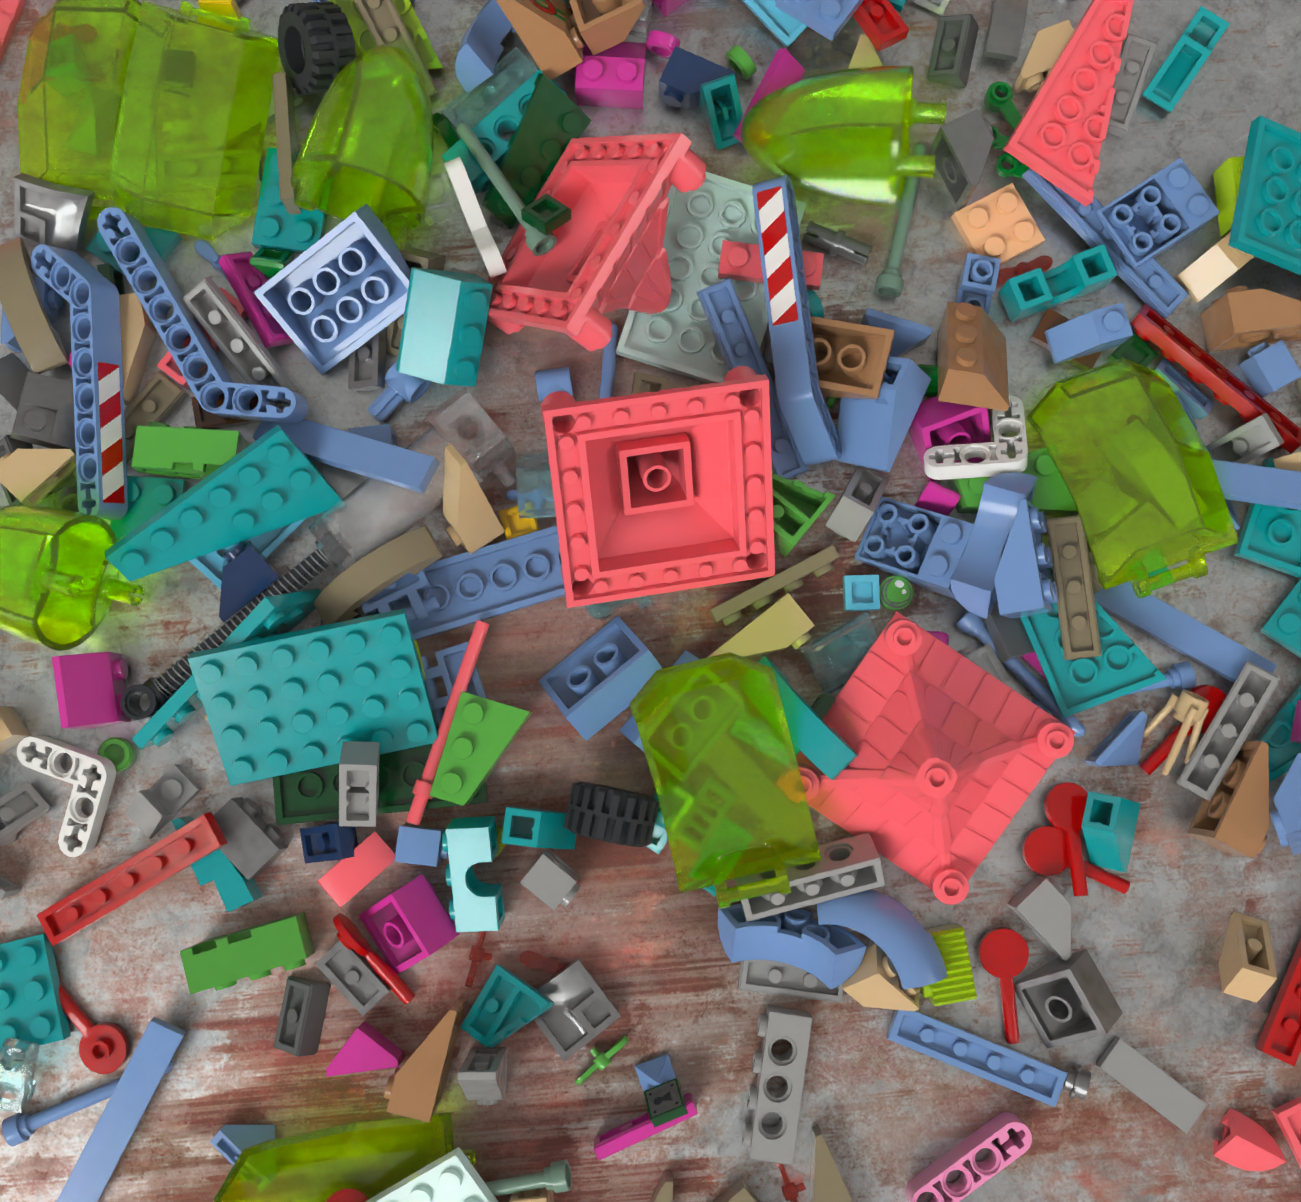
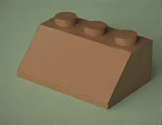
[569,0,645,56]
[938,301,1009,411]

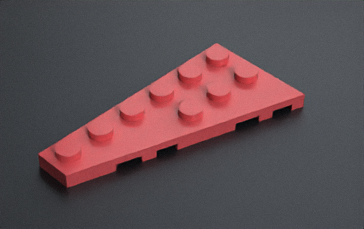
[1003,0,1134,207]

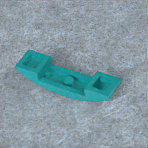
[741,655,858,780]

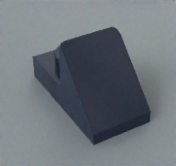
[300,822,358,864]

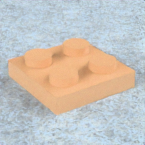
[951,183,1045,266]

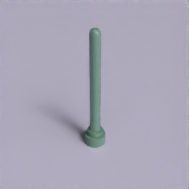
[457,123,557,256]
[875,143,927,298]
[485,1159,572,1197]

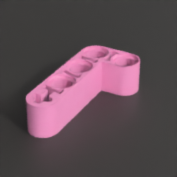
[905,1112,1032,1202]

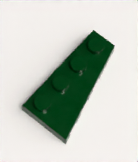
[482,73,592,228]

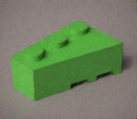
[132,422,249,480]
[948,445,1077,517]
[772,470,836,557]
[429,691,533,806]
[180,912,315,995]

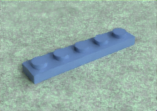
[885,1010,1068,1107]

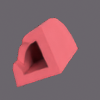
[1213,1108,1286,1171]

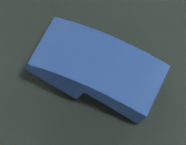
[955,253,1001,315]

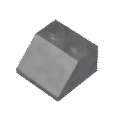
[927,109,994,211]
[1014,949,1123,1048]

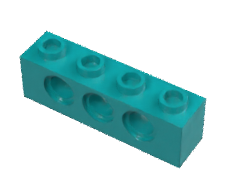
[441,69,569,195]

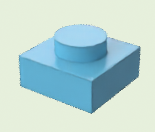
[843,575,880,611]

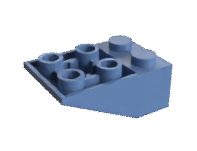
[1095,157,1220,269]
[836,356,931,472]
[854,496,974,599]
[994,499,1059,618]

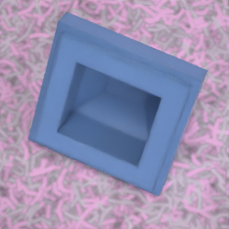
[634,1053,676,1093]

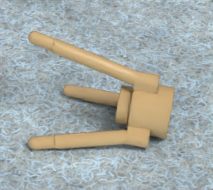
[1143,689,1210,775]

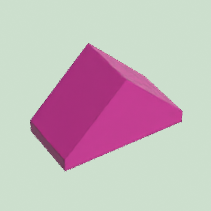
[325,1021,404,1077]

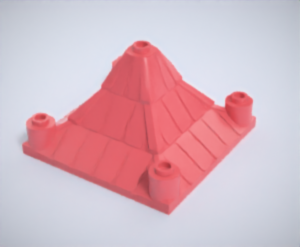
[487,133,706,352]
[540,366,775,608]
[777,611,1075,905]

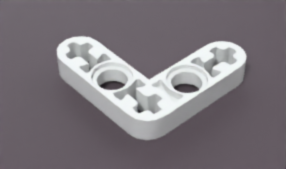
[444,157,507,278]
[923,395,1028,480]
[17,735,116,857]

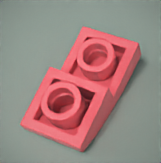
[317,831,395,908]

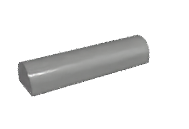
[181,277,298,407]
[1176,661,1281,801]

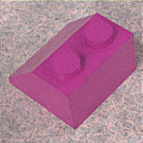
[575,42,647,109]
[909,396,992,482]
[52,652,131,729]
[358,874,460,974]

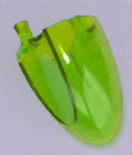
[290,45,434,251]
[741,66,947,209]
[0,505,144,651]

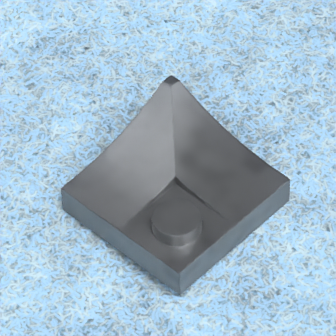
[14,172,94,258]
[10,371,76,455]
[534,957,621,1062]

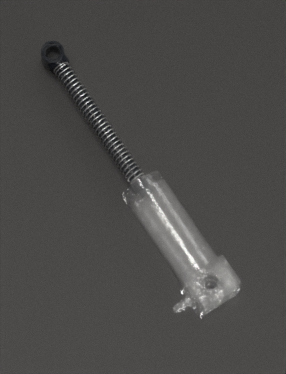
[121,387,516,720]

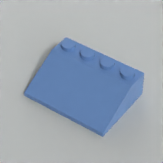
[253,203,411,375]

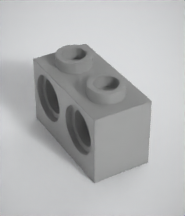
[339,741,380,827]
[520,849,580,911]

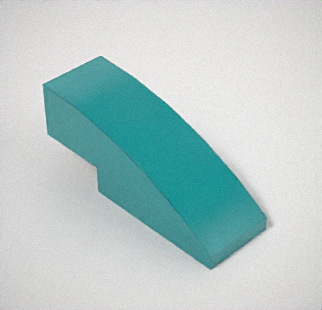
[1142,6,1230,113]
[172,816,263,912]

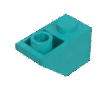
[1082,791,1141,873]
[501,805,577,849]

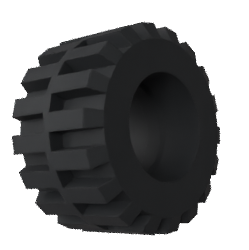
[278,1,356,95]
[563,781,660,847]

